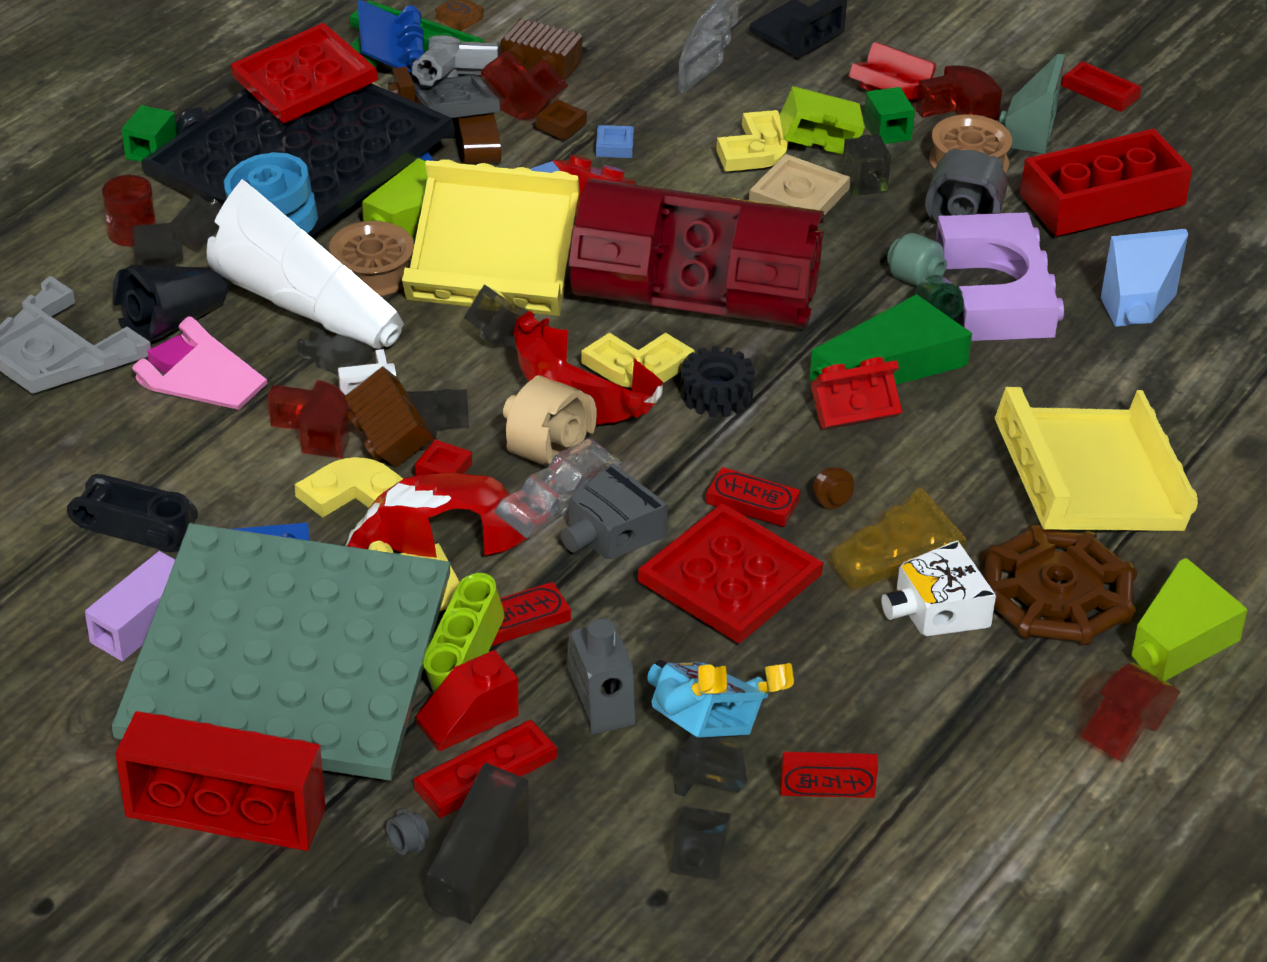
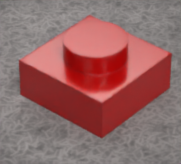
[415,439,472,476]

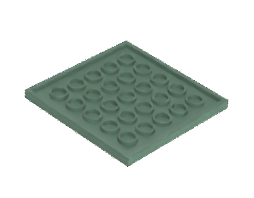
[112,523,450,781]

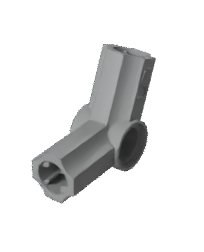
[412,35,498,86]

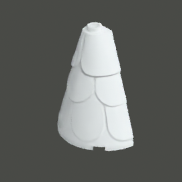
[206,179,405,349]

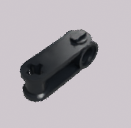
[67,474,198,552]

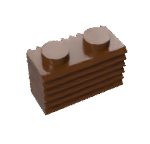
[501,17,582,82]
[344,366,434,467]

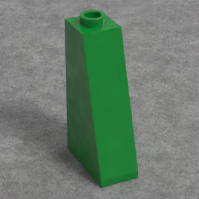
[809,294,972,385]

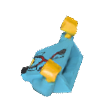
[647,660,794,737]

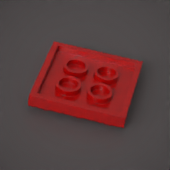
[230,22,378,124]
[638,503,823,644]

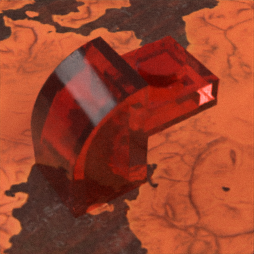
[480,50,568,120]
[916,65,1002,120]
[268,380,350,459]
[1080,663,1180,763]

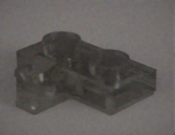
[406,389,469,451]

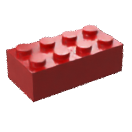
[1020,128,1193,237]
[115,711,326,851]

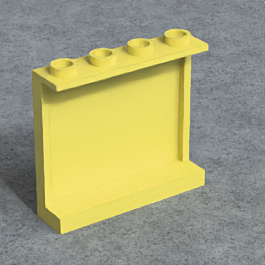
[402,160,580,316]
[995,387,1198,531]

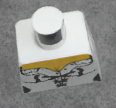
[881,541,996,636]

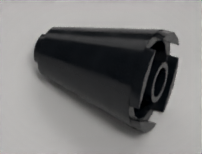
[113,265,228,343]

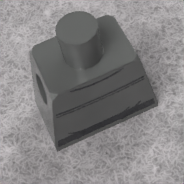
[561,463,668,559]
[566,619,635,735]

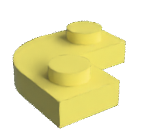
[716,110,788,171]
[581,332,695,388]
[295,457,403,518]

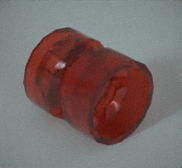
[102,174,157,247]

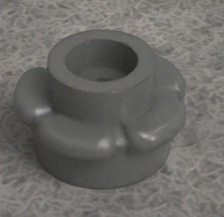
[386,808,429,855]

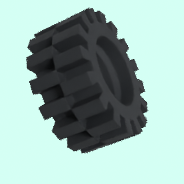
[681,346,755,417]

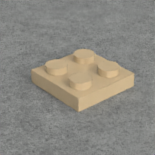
[749,154,850,215]

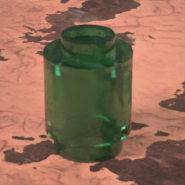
[915,275,964,319]

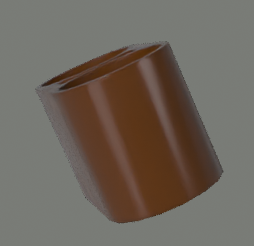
[456,112,501,165]

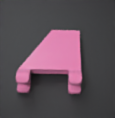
[132,317,268,410]

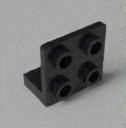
[749,0,847,57]

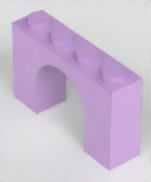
[935,212,1064,341]
[85,551,175,662]

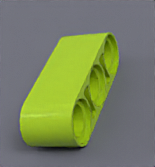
[423,573,505,694]

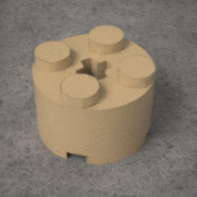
[503,375,597,471]

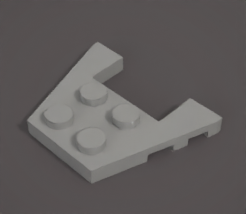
[0,276,151,394]

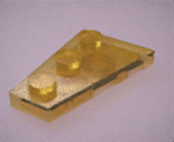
[831,487,966,590]

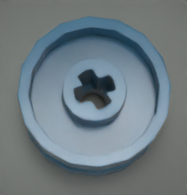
[224,152,318,233]

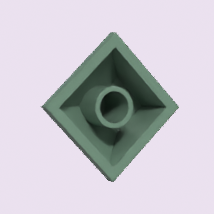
[999,54,1065,154]

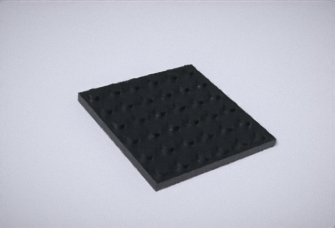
[141,83,454,237]

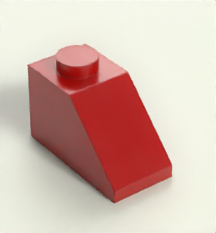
[416,650,519,752]

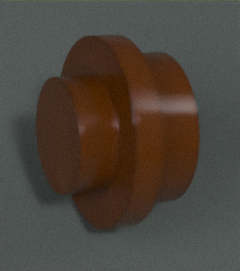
[813,468,854,509]

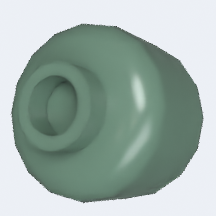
[887,233,947,288]

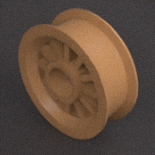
[929,115,1012,173]
[329,221,414,296]

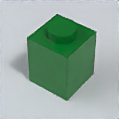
[863,87,915,145]
[121,105,177,162]

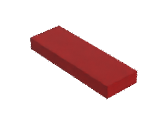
[413,719,557,819]

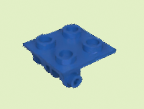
[357,0,425,77]

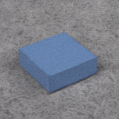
[596,125,634,158]

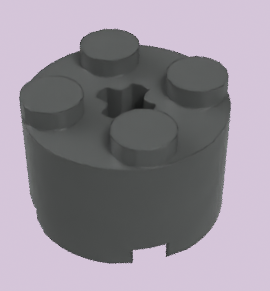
[925,149,1008,222]

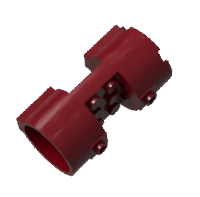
[569,179,824,328]

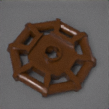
[982,524,1137,646]

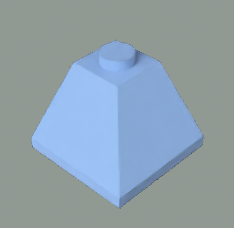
[1101,229,1188,327]

